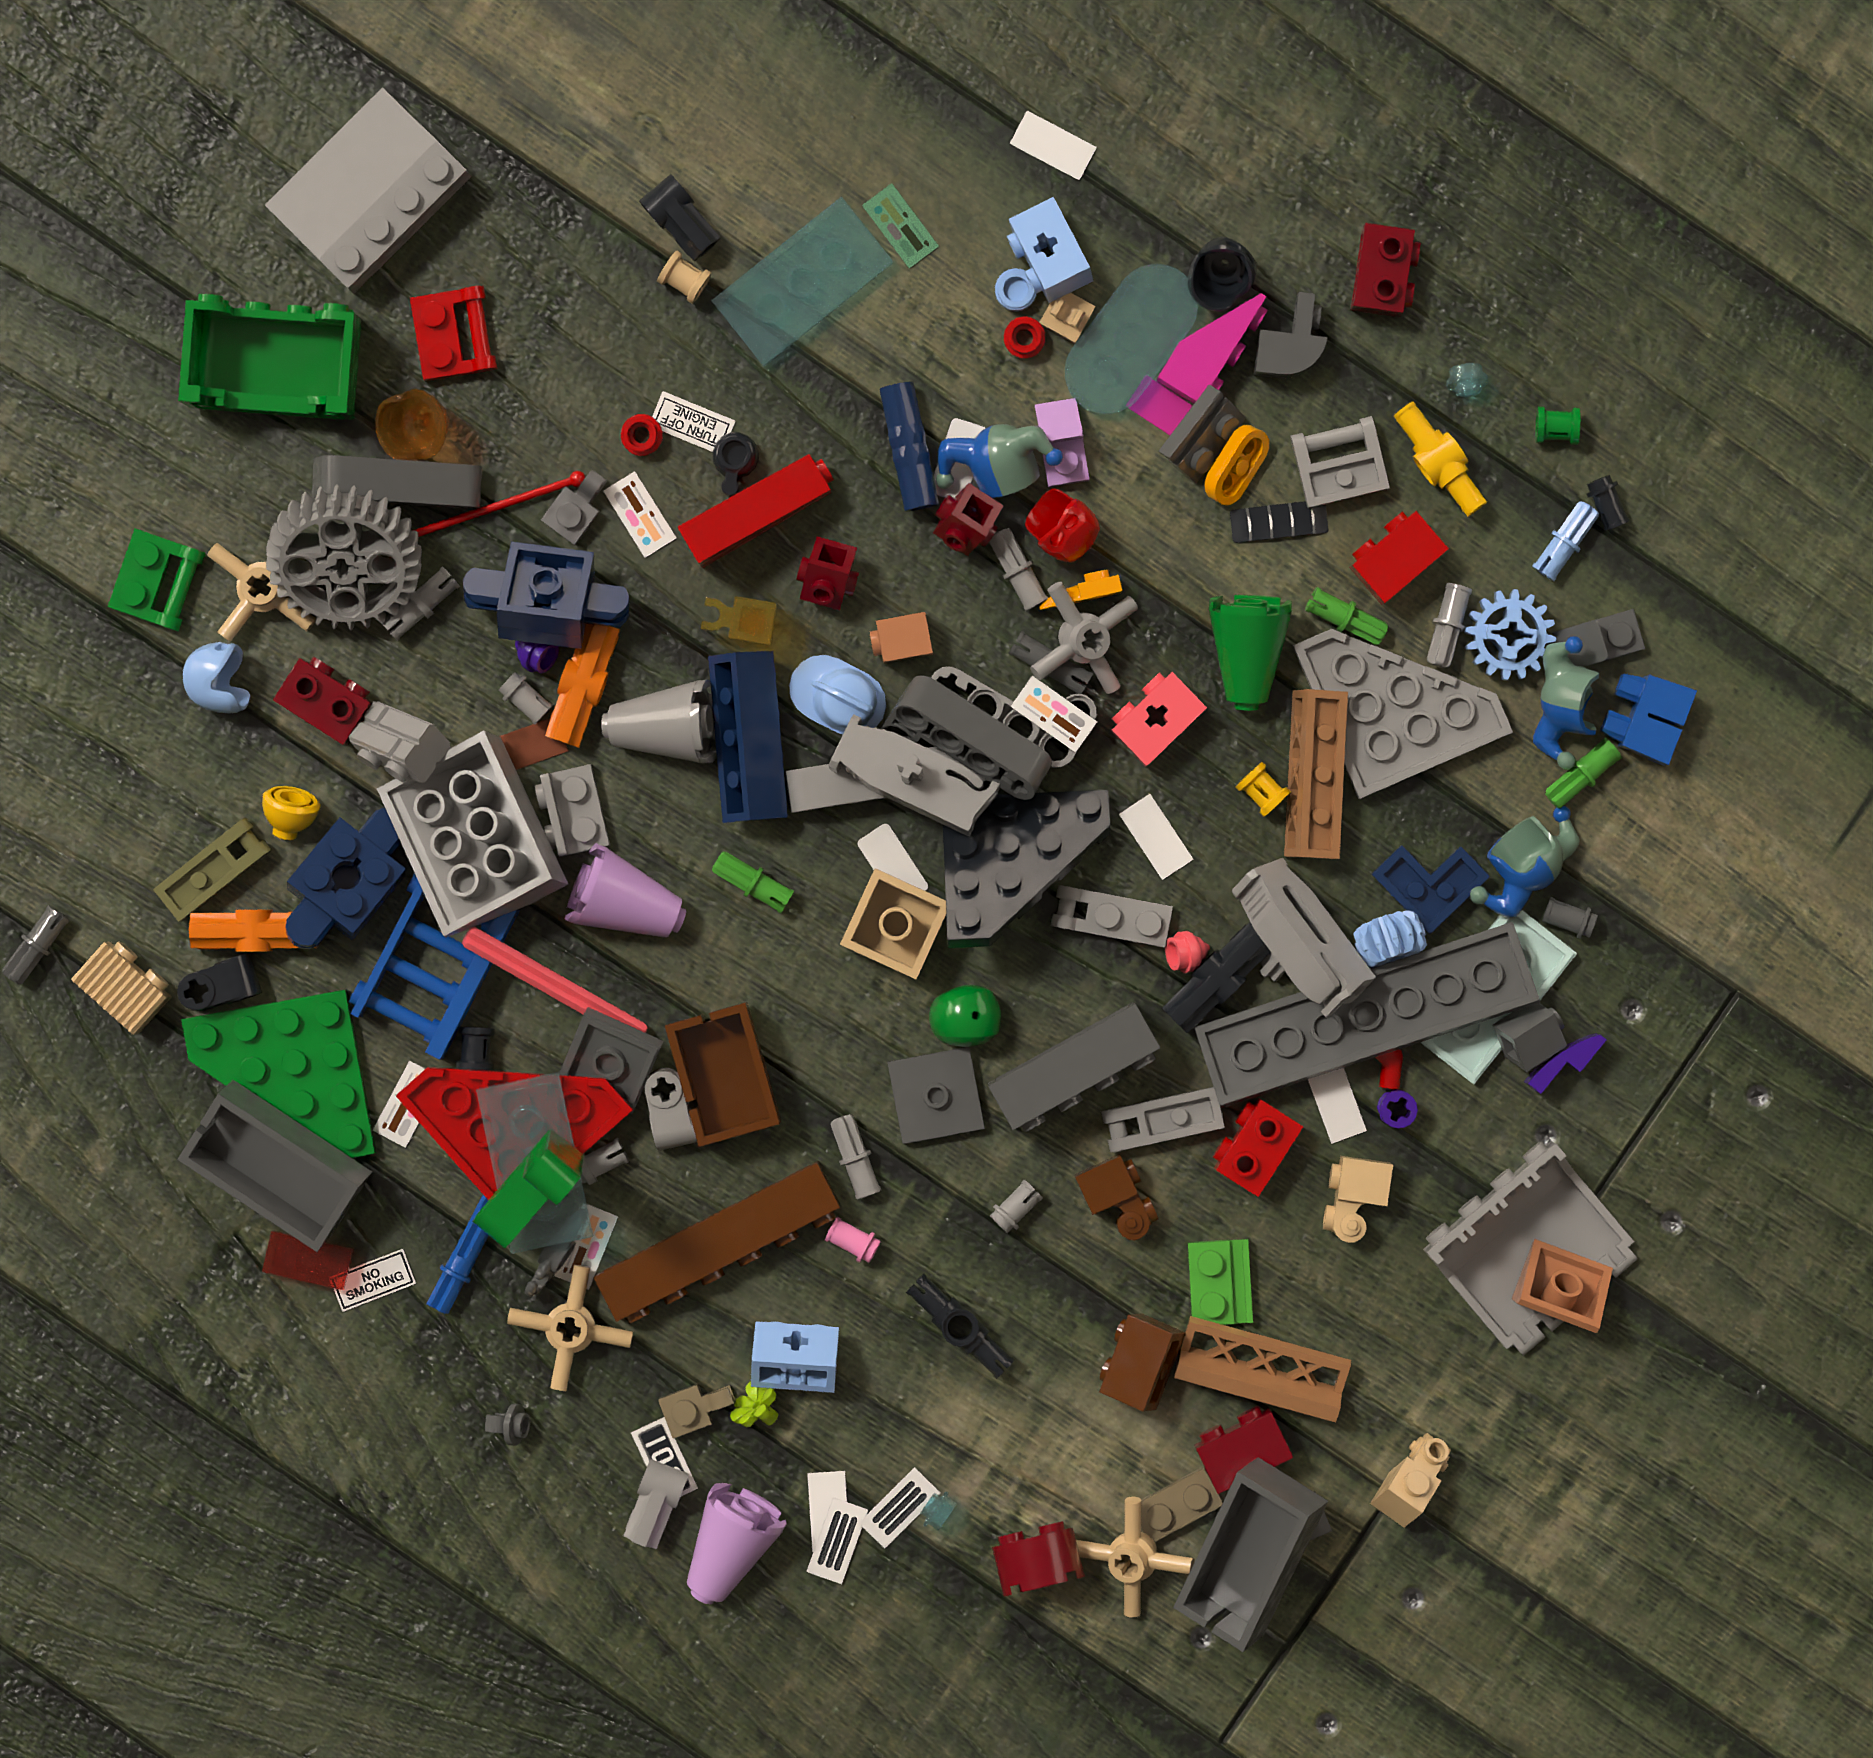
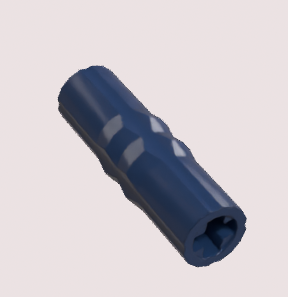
[879,382,939,512]

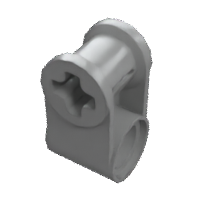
[645,1068,697,1151]

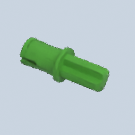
[1305,587,1388,645]
[1545,738,1622,808]
[712,852,794,914]

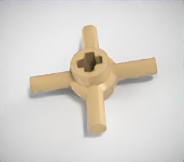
[207,543,316,642]
[507,1265,633,1391]
[1076,1497,1195,1617]

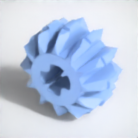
[1353,910,1427,968]

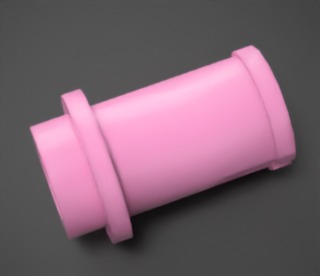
[825,1217,881,1263]

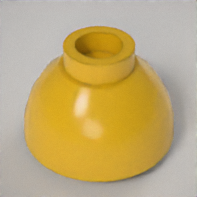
[262,786,321,840]

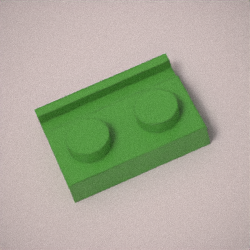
[1187,1239,1253,1325]

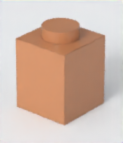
[870,612,933,664]

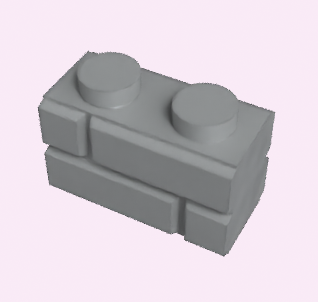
[349,702,450,783]

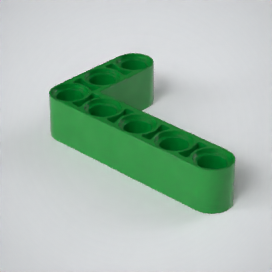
[472,1128,584,1248]

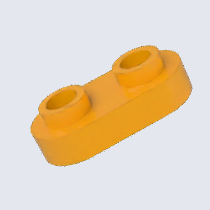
[1205,425,1269,505]

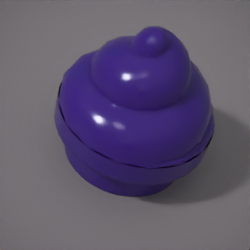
[515,640,559,673]

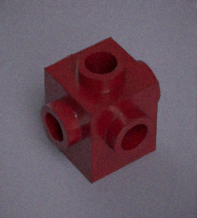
[933,483,1003,556]
[796,536,859,610]

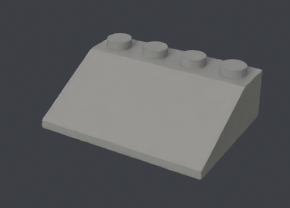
[265,87,471,294]
[377,731,568,937]

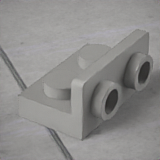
[535,764,610,857]

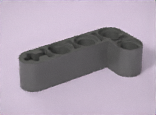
[312,455,482,509]
[881,676,1052,800]

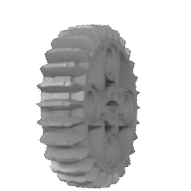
[266,484,422,630]

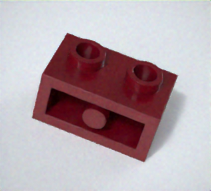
[1350,223,1421,317]
[273,656,372,746]
[1194,1406,1293,1494]

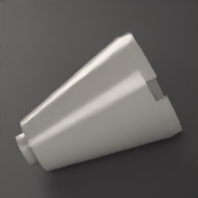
[601,680,717,764]

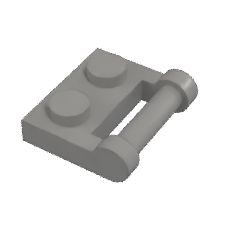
[1290,416,1390,509]

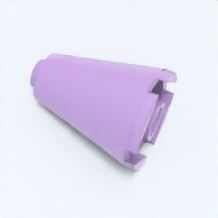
[565,843,686,938]
[687,1483,787,1604]

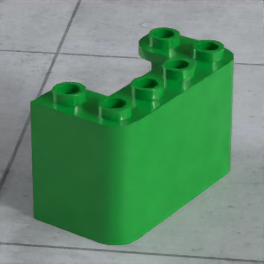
[178,294,362,420]

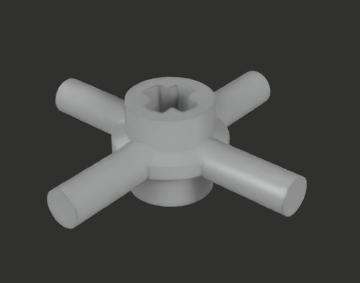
[1030,582,1138,694]

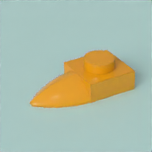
[1039,570,1122,610]

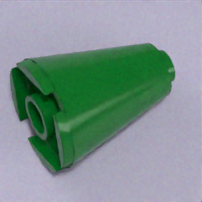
[1208,595,1292,711]

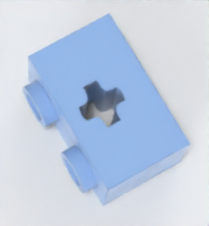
[1006,197,1093,303]
[751,1321,839,1393]

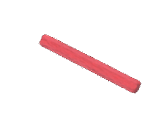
[462,927,648,1033]

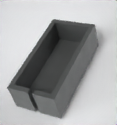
[988,1002,1160,1133]
[177,1080,372,1252]
[1173,1457,1328,1652]

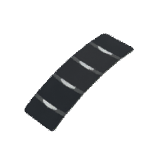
[1230,501,1328,543]

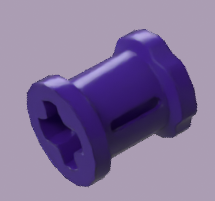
[1377,1089,1418,1128]

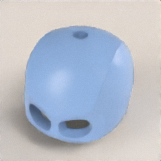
[183,642,250,713]

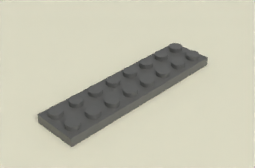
[1194,922,1540,1108]

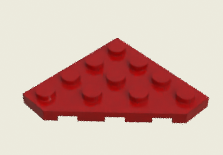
[395,1067,633,1200]

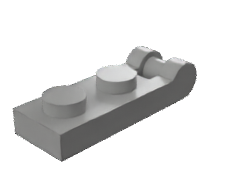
[1050,885,1173,947]
[1101,1087,1225,1152]

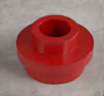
[1004,316,1045,359]
[621,414,663,456]

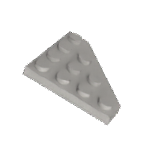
[1292,629,1513,799]

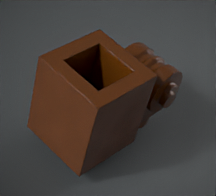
[1074,1154,1159,1240]

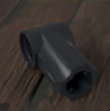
[639,174,721,261]

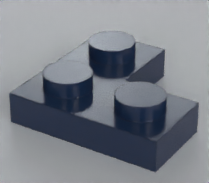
[1371,845,1490,934]

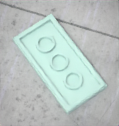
[1420,910,1577,1084]

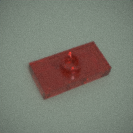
[262,1230,354,1290]

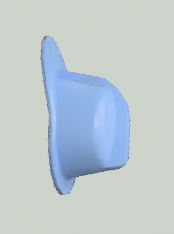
[789,655,886,735]

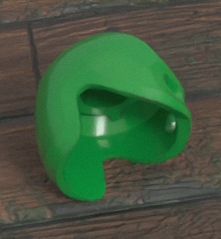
[929,985,1001,1047]

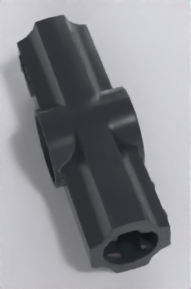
[1162,922,1271,1033]

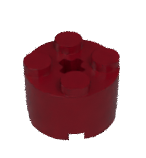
[992,1521,1085,1596]

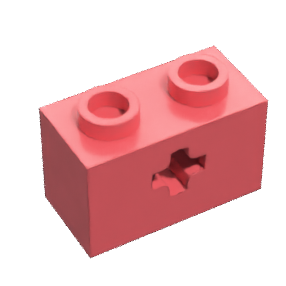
[1111,672,1207,767]

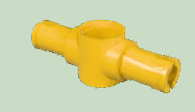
[1394,402,1487,517]

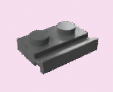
[1159,384,1246,484]

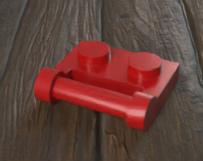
[410,286,497,381]

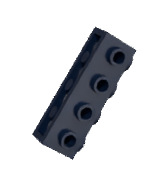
[708,651,788,823]

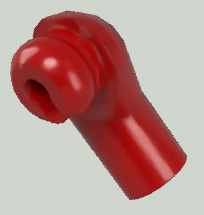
[1375,1049,1403,1089]

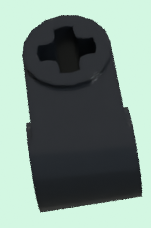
[177,953,262,1011]

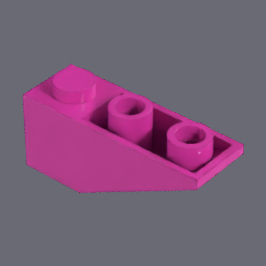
[1156,293,1268,404]

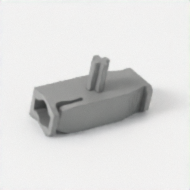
[829,714,1000,837]
[1232,858,1376,1019]

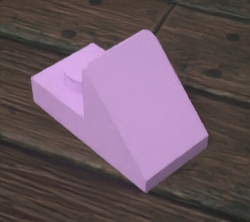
[1035,398,1089,487]

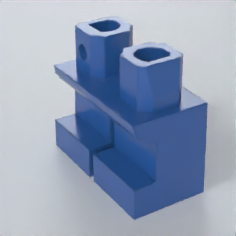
[1600,674,1697,766]

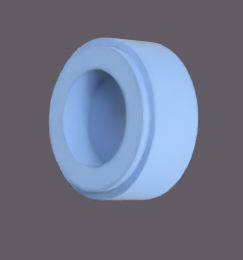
[995,268,1036,312]

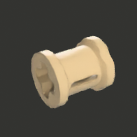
[657,250,712,304]

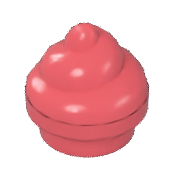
[1165,931,1210,973]

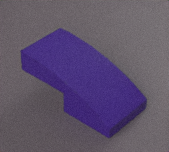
[1524,1033,1607,1094]

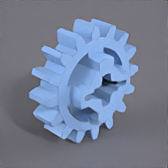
[1464,589,1556,680]

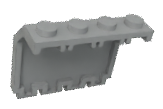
[1423,1141,1638,1356]

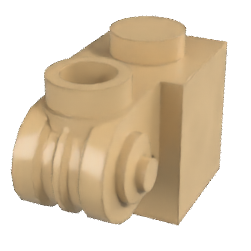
[1323,1155,1393,1243]
[1370,1433,1451,1528]

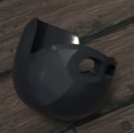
[1188,236,1257,312]

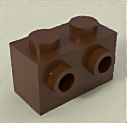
[1099,1313,1186,1412]

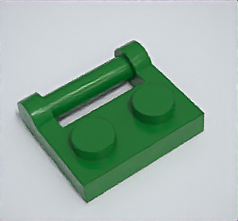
[107,528,206,632]

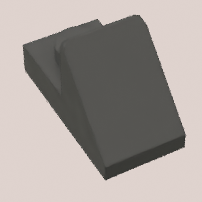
[1552,609,1645,667]

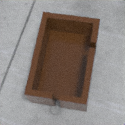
[665,1002,781,1147]

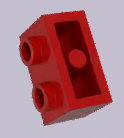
[1349,511,1449,605]
[1212,1098,1303,1197]

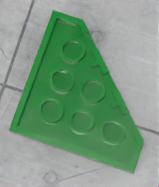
[181,989,377,1158]

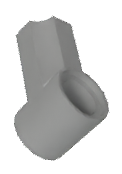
[624,1459,689,1549]

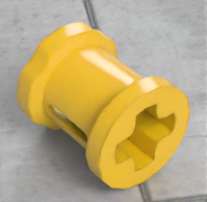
[1235,762,1291,817]

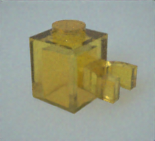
[701,596,778,647]

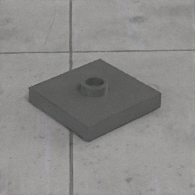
[559,1007,664,1114]
[887,1047,985,1144]

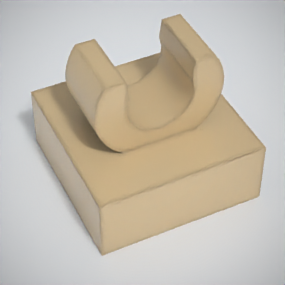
[1039,293,1096,344]

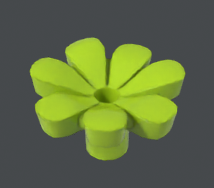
[730,1381,778,1427]

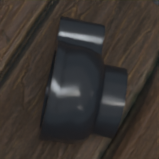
[712,432,759,497]

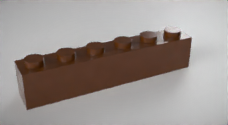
[593,1161,841,1324]

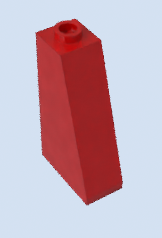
[677,454,834,568]

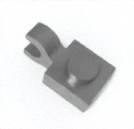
[541,470,607,545]

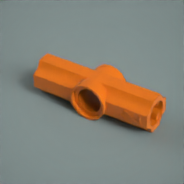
[545,624,620,748]
[189,910,318,952]

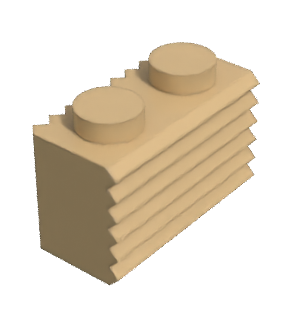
[71,941,172,1035]

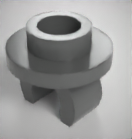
[485,1404,530,1446]

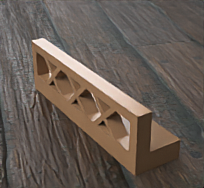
[1284,689,1348,859]
[1174,1316,1351,1422]

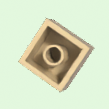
[840,868,946,979]

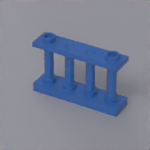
[349,873,520,1060]

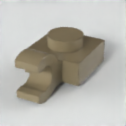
[658,1384,736,1439]

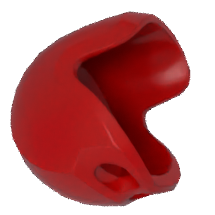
[1025,488,1101,563]

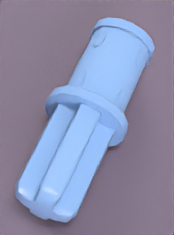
[1532,501,1599,582]

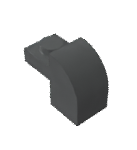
[1254,292,1327,378]

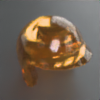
[375,388,449,460]

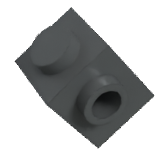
[1492,1003,1567,1072]

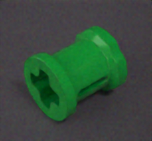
[1535,406,1581,445]

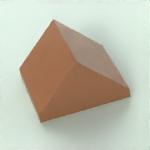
[1512,1239,1613,1333]

